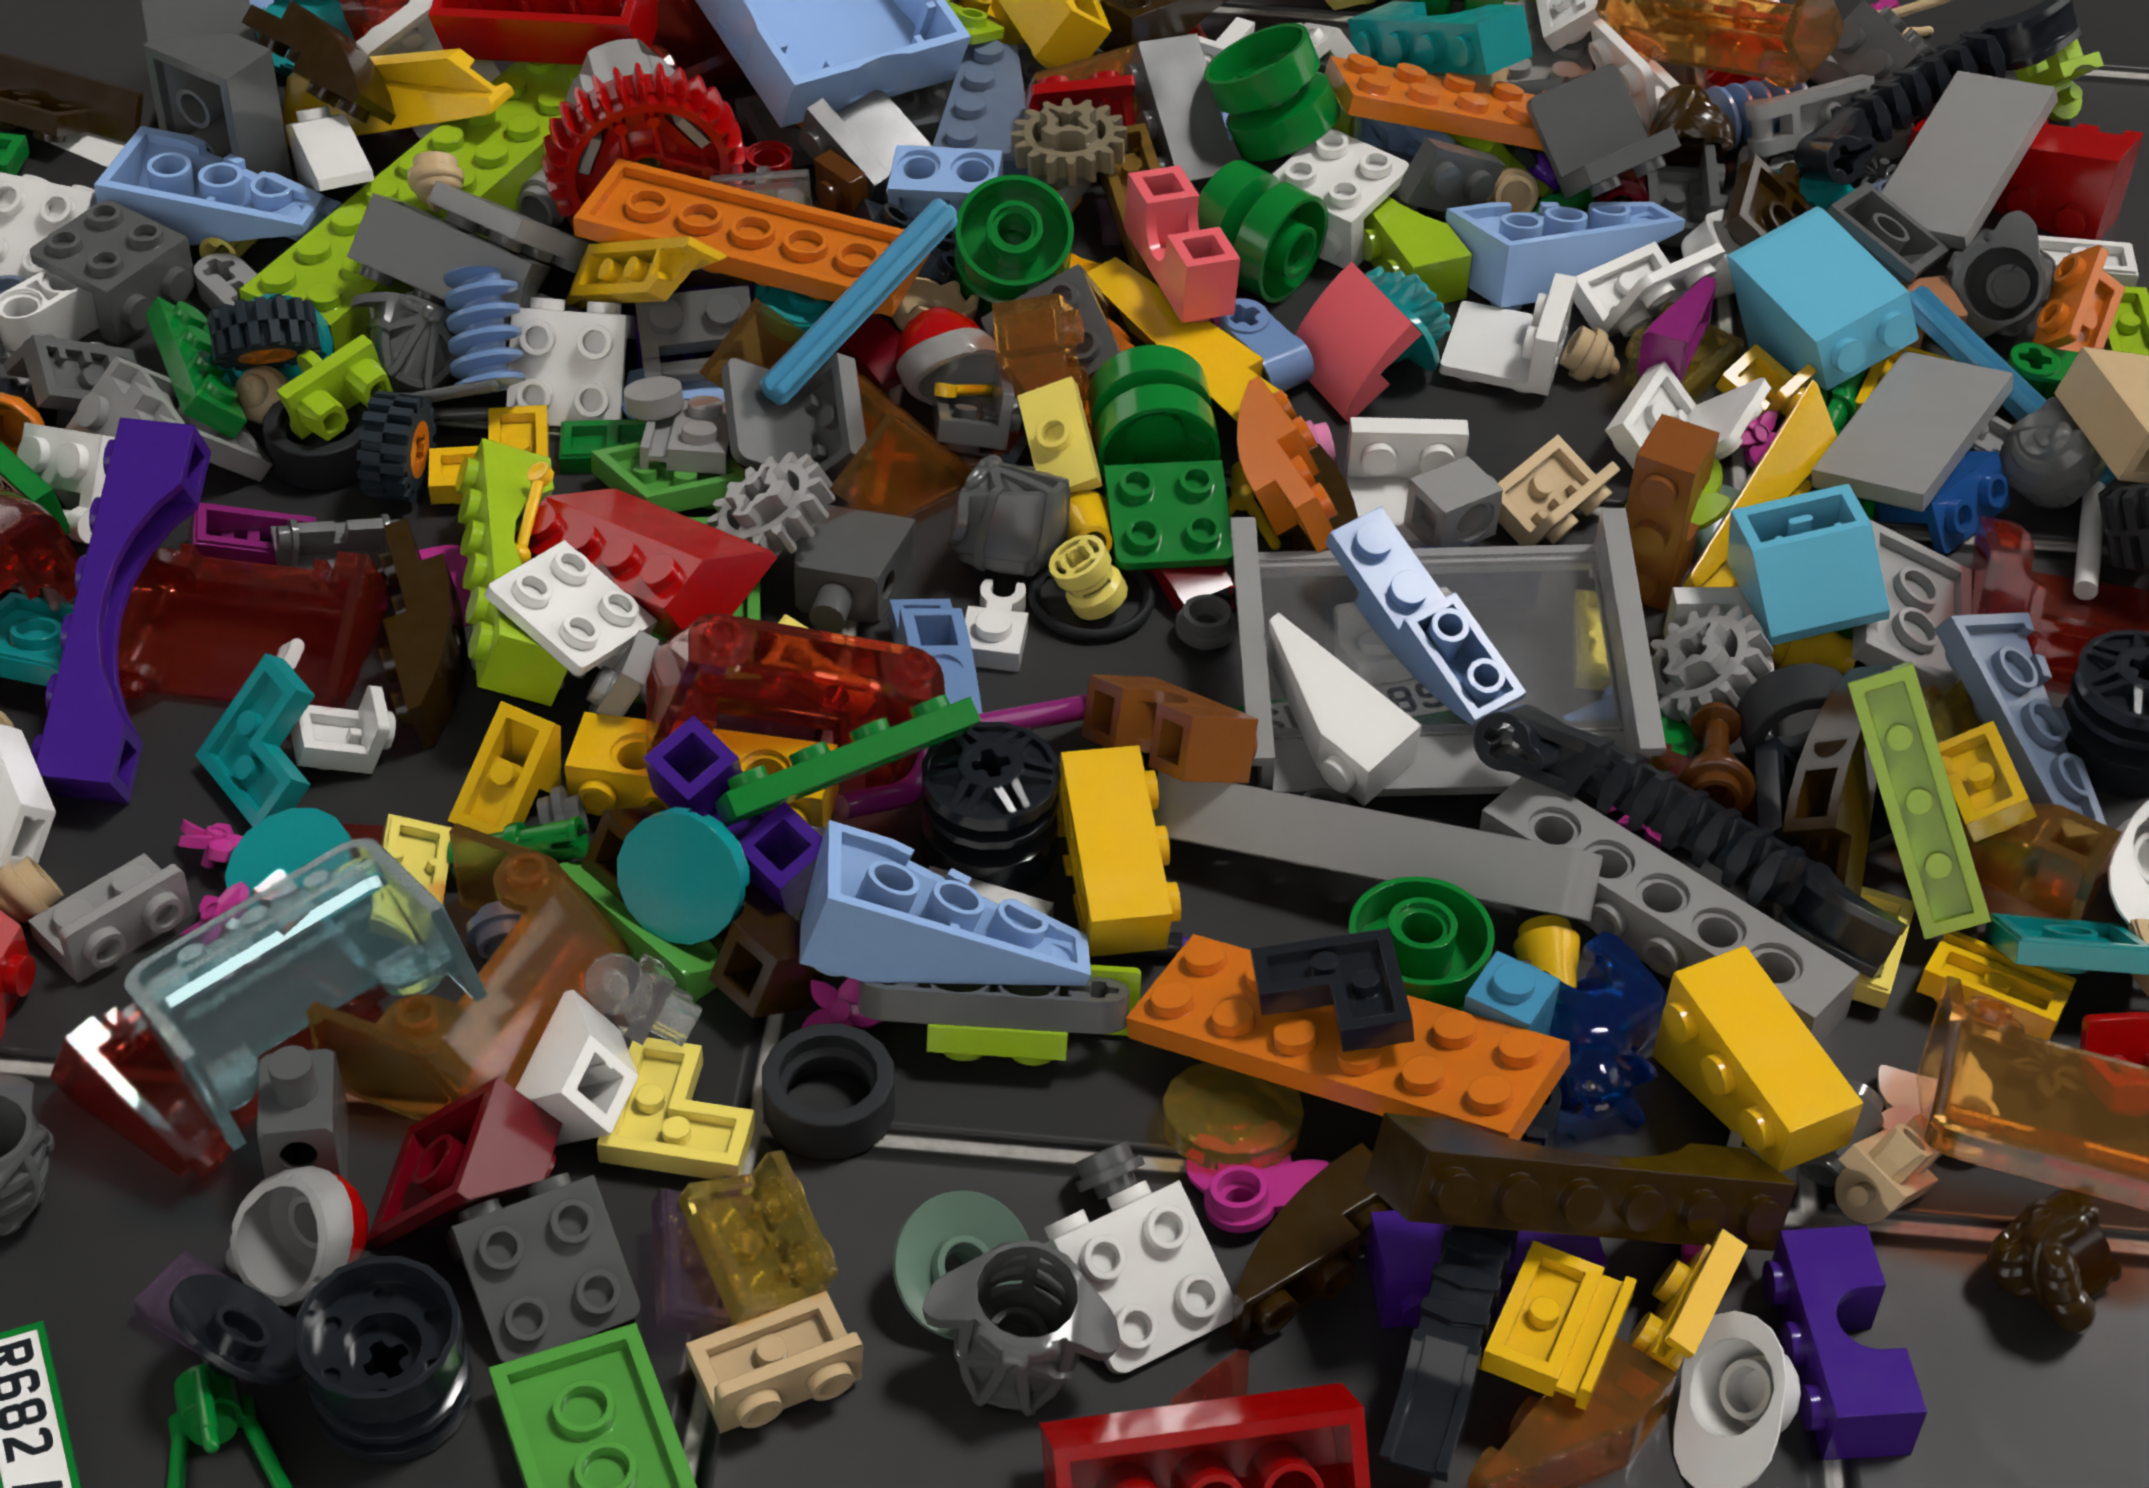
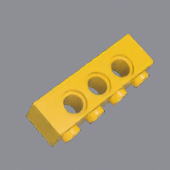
[564,711,839,828]

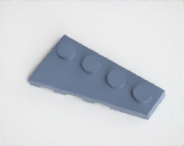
[932,40,1028,176]
[1934,612,2108,846]

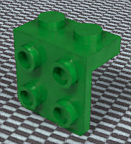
[1101,460,1233,570]

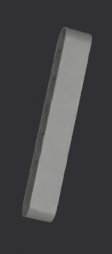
[1152,771,1603,922]

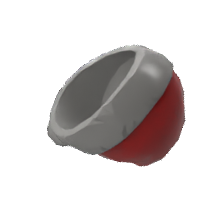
[895,307,1004,406]
[225,1166,369,1307]

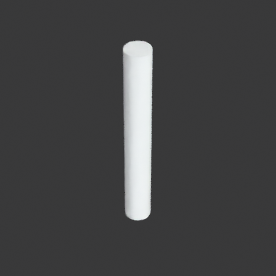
[2073,481,2106,600]

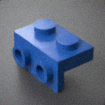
[1874,451,2011,554]

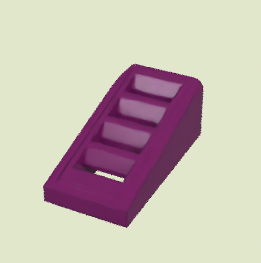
[1637,276,1717,383]
[187,502,316,575]

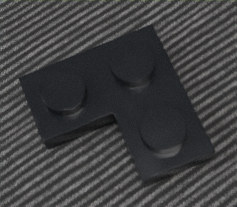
[1250,928,1415,1052]

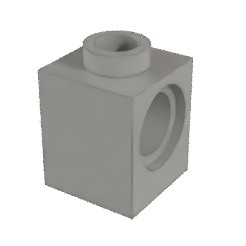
[1403,456,1503,547]

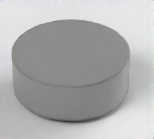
[623,376,684,421]

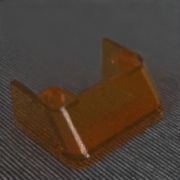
[1595,0,1844,88]
[699,298,974,518]
[306,823,630,1121]
[1916,975,2149,1211]

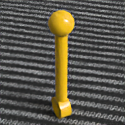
[934,382,993,398]
[516,461,554,564]

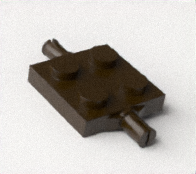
[1723,154,1813,247]

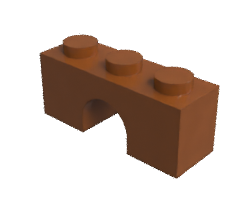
[1626,414,1720,612]
[1081,674,1258,783]

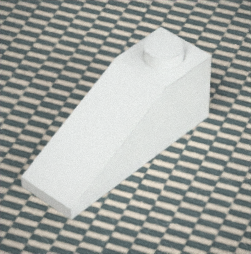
[285,106,374,191]
[1267,612,1421,806]

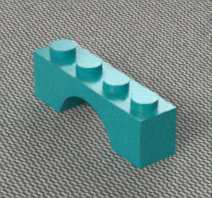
[1347,1,1533,75]

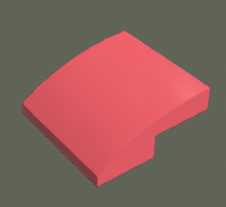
[1295,261,1422,423]

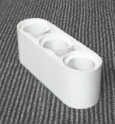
[0,269,100,351]

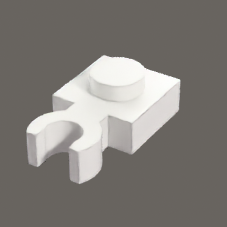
[965,579,1029,672]

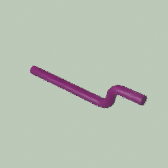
[834,694,1087,820]

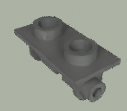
[270,514,400,581]

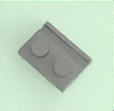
[640,395,731,474]

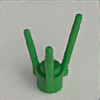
[167,1363,293,1488]

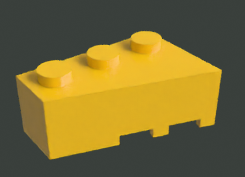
[998,0,1111,76]
[1057,745,1181,957]

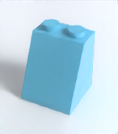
[1726,206,1919,391]

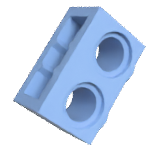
[887,145,1004,232]

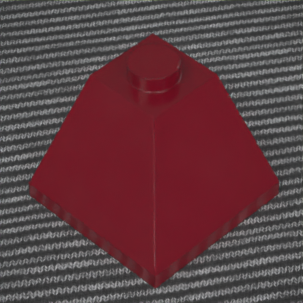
[367,1077,562,1249]

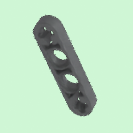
[858,977,1130,1034]

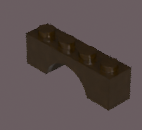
[582,805,824,1018]

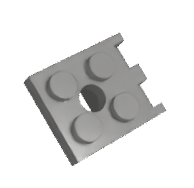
[53,356,273,510]

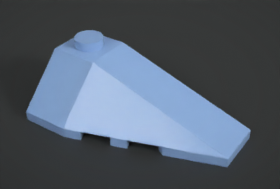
[94,126,325,246]
[1446,202,1685,311]
[799,820,1091,986]

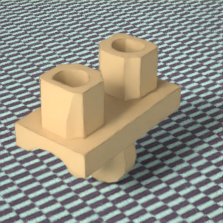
[1834,1114,1951,1224]

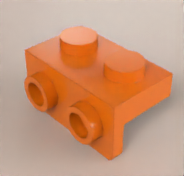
[2032,245,2125,352]

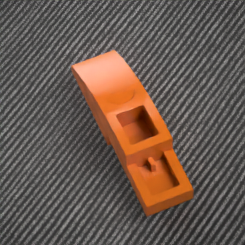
[1237,376,1337,553]

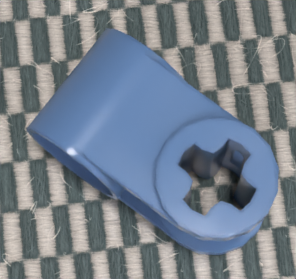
[1219,298,1314,392]

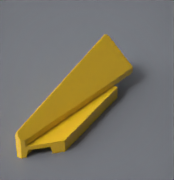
[282,48,515,147]
[565,236,727,309]
[1086,257,1287,422]
[1681,380,1837,587]

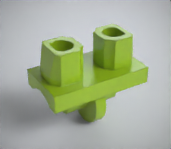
[2014,38,2104,122]
[276,334,393,441]

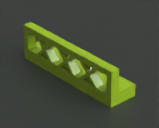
[1847,661,1991,939]

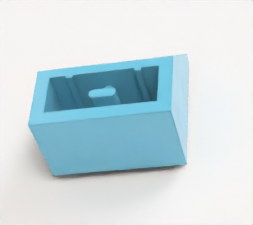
[1727,483,1890,646]

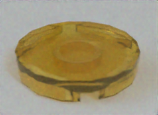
[1162,1062,1304,1170]

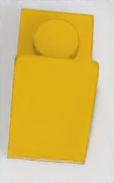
[447,701,561,835]

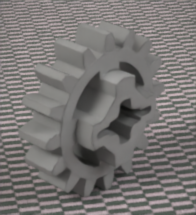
[706,452,835,557]
[1650,604,1774,727]

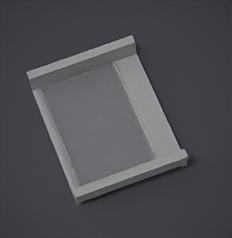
[1230,508,1666,797]

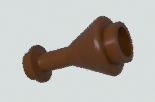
[1677,702,1755,812]

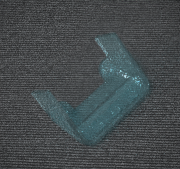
[124,838,488,1151]

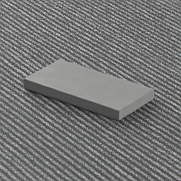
[1881,71,2058,250]
[1812,351,2013,512]

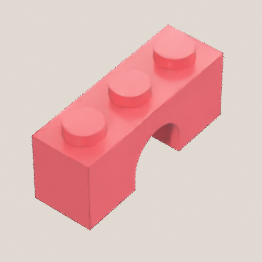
[1124,165,1240,323]

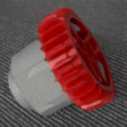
[542,39,746,241]

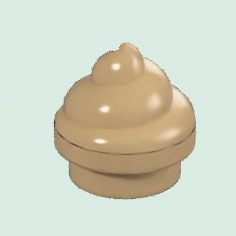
[407,151,464,212]
[1486,167,1539,212]
[1559,325,1620,382]
[234,366,289,424]
[0,855,64,923]

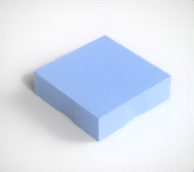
[695,0,971,128]

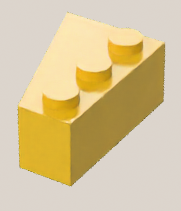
[1652,945,1864,1172]

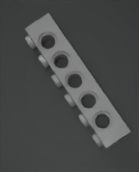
[1479,777,1860,1044]

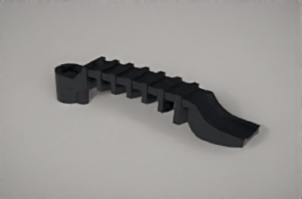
[1794,0,2082,184]
[1473,704,1908,979]
[1379,1084,1562,1482]

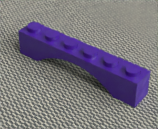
[31,417,211,804]

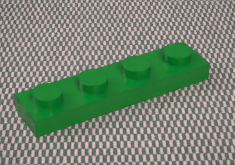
[145,296,247,439]
[714,694,981,827]

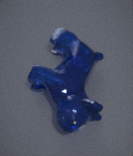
[1543,931,1667,1129]

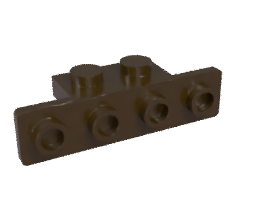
[0,53,143,143]

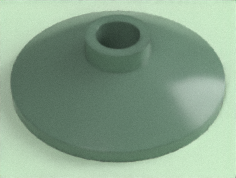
[892,1190,1029,1340]

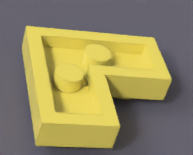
[597,1035,755,1184]

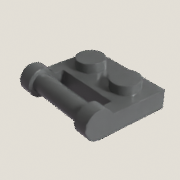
[635,285,760,384]

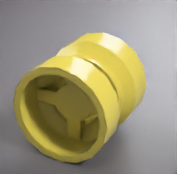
[1048,534,1128,620]

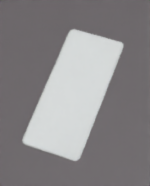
[49,132,127,167]

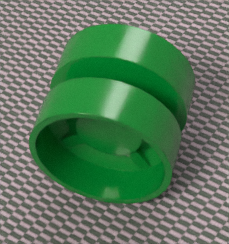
[1204,23,1342,161]
[1198,160,1328,303]
[954,175,1074,314]
[1087,345,1221,479]
[1348,876,1495,1011]

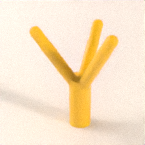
[1228,461,1281,550]

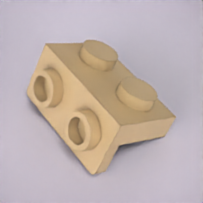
[1498,434,1621,546]
[686,1291,864,1434]

